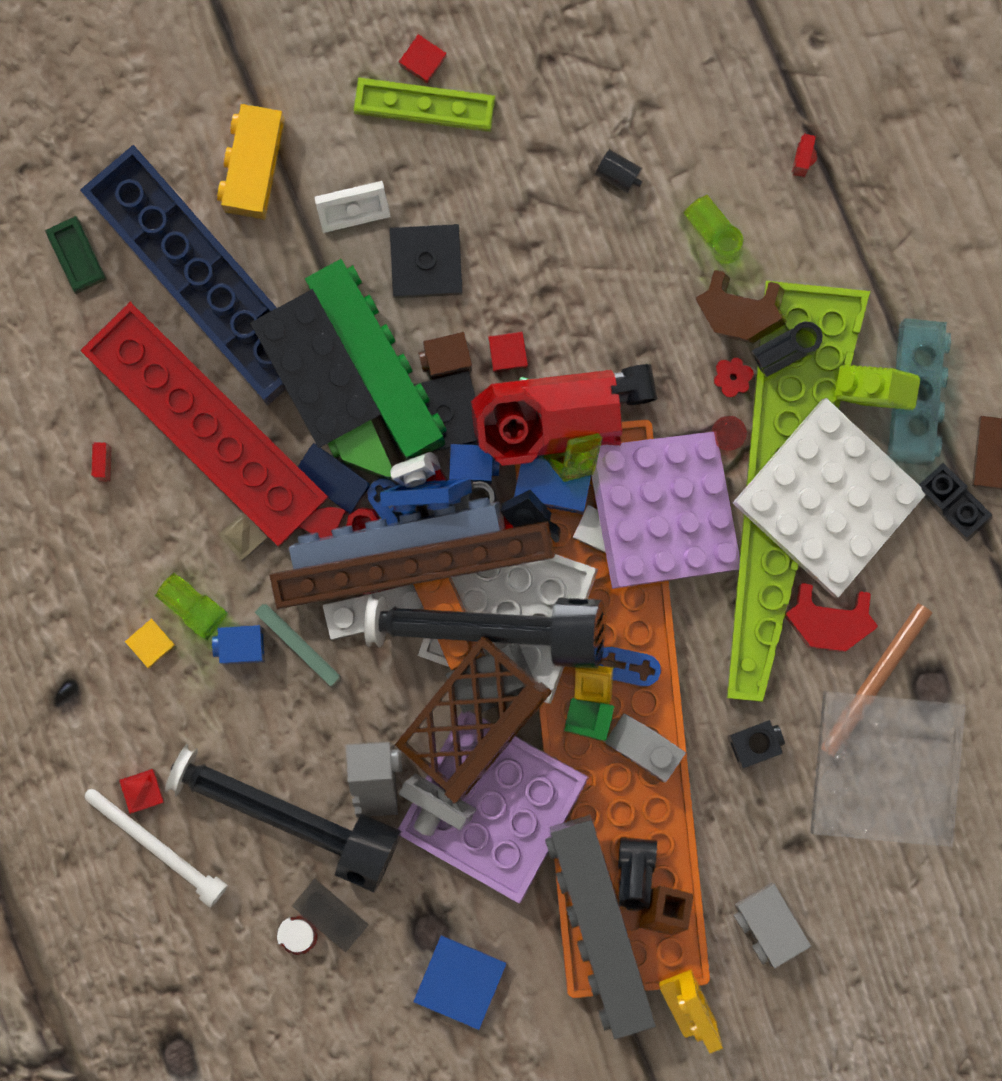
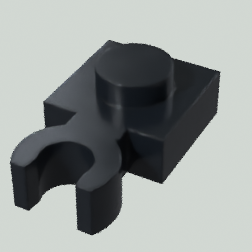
[500,489,561,542]

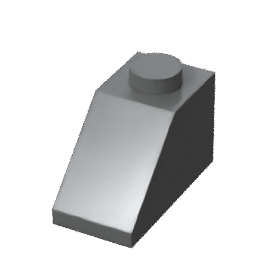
[604,713,686,783]

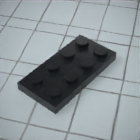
[250,289,381,448]

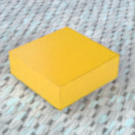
[125,618,176,668]
[574,666,613,704]

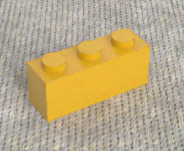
[217,104,285,220]

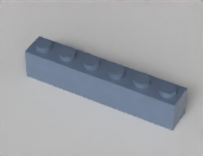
[289,497,506,569]

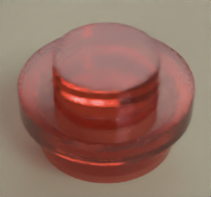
[711,416,747,451]

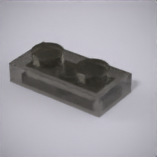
[292,878,369,952]

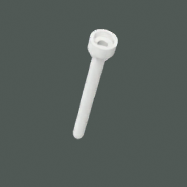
[85,789,228,908]

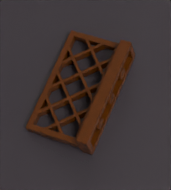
[395,636,553,804]

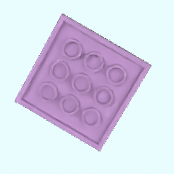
[587,431,740,589]
[398,711,589,904]

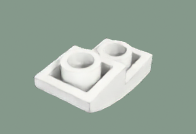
[390,452,441,487]

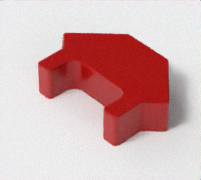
[785,583,878,653]

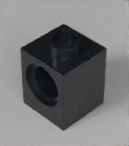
[727,720,785,769]

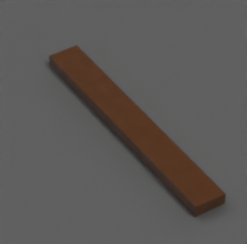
[269,521,555,609]

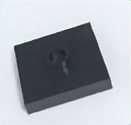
[390,224,463,298]
[414,371,477,453]

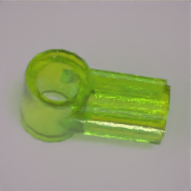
[683,194,743,264]
[155,572,229,641]

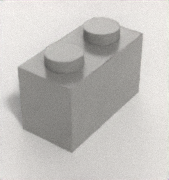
[733,883,811,969]

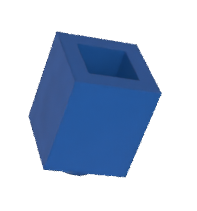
[449,444,500,485]
[212,625,265,665]

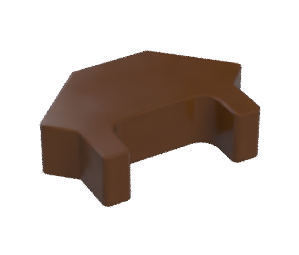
[696,270,787,344]

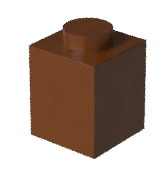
[418,332,472,380]
[639,885,694,936]

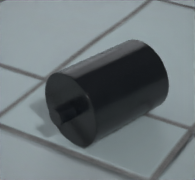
[595,149,643,194]

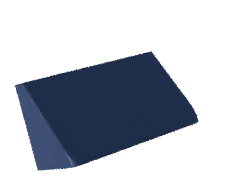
[298,443,370,514]

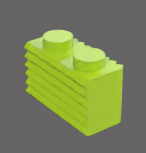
[835,365,920,410]

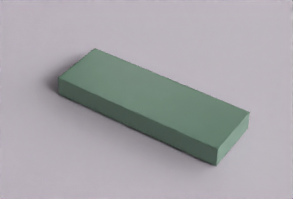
[254,604,341,688]

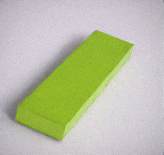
[354,77,495,132]

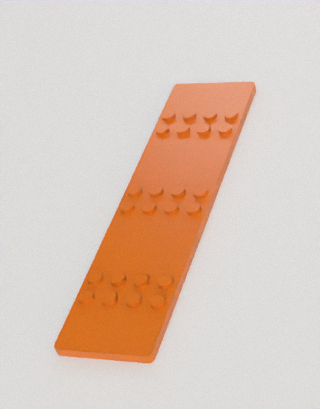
[515,420,710,998]

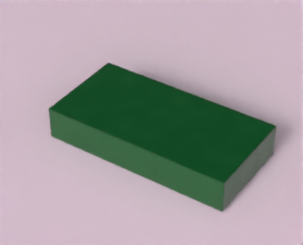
[45,216,107,294]

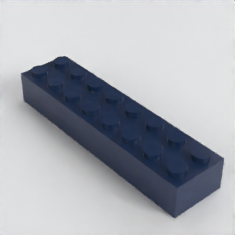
[80,144,286,406]

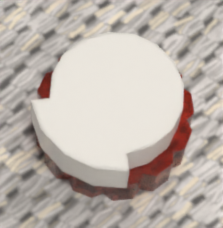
[277,915,318,955]

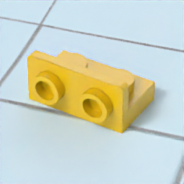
[659,970,723,1054]

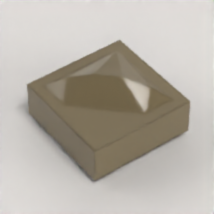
[218,512,269,562]

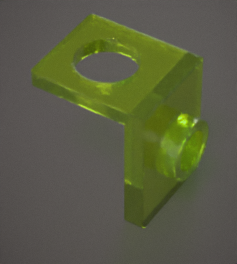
[543,433,602,482]

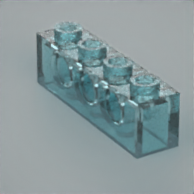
[887,318,951,466]

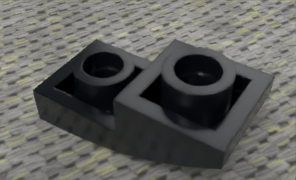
[919,463,993,542]

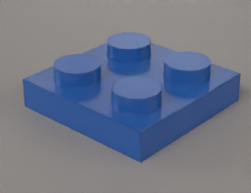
[380,478,472,512]

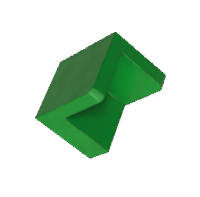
[564,698,615,742]

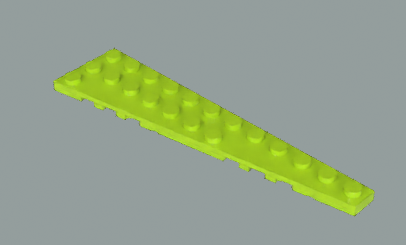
[726,281,870,702]

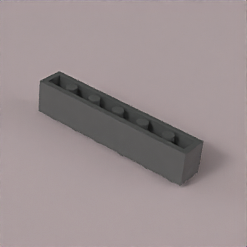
[545,815,656,1040]

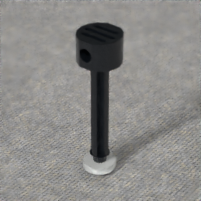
[364,594,605,669]
[165,744,402,893]

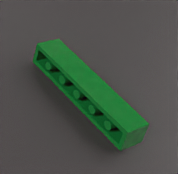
[304,259,447,460]

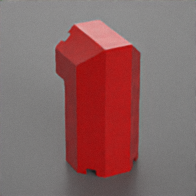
[471,370,622,466]

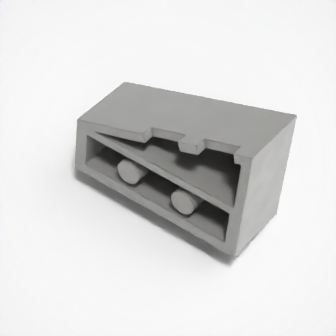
[346,742,402,817]

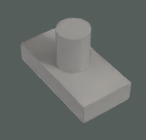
[399,773,477,836]

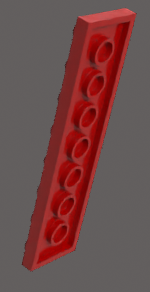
[80,302,329,548]

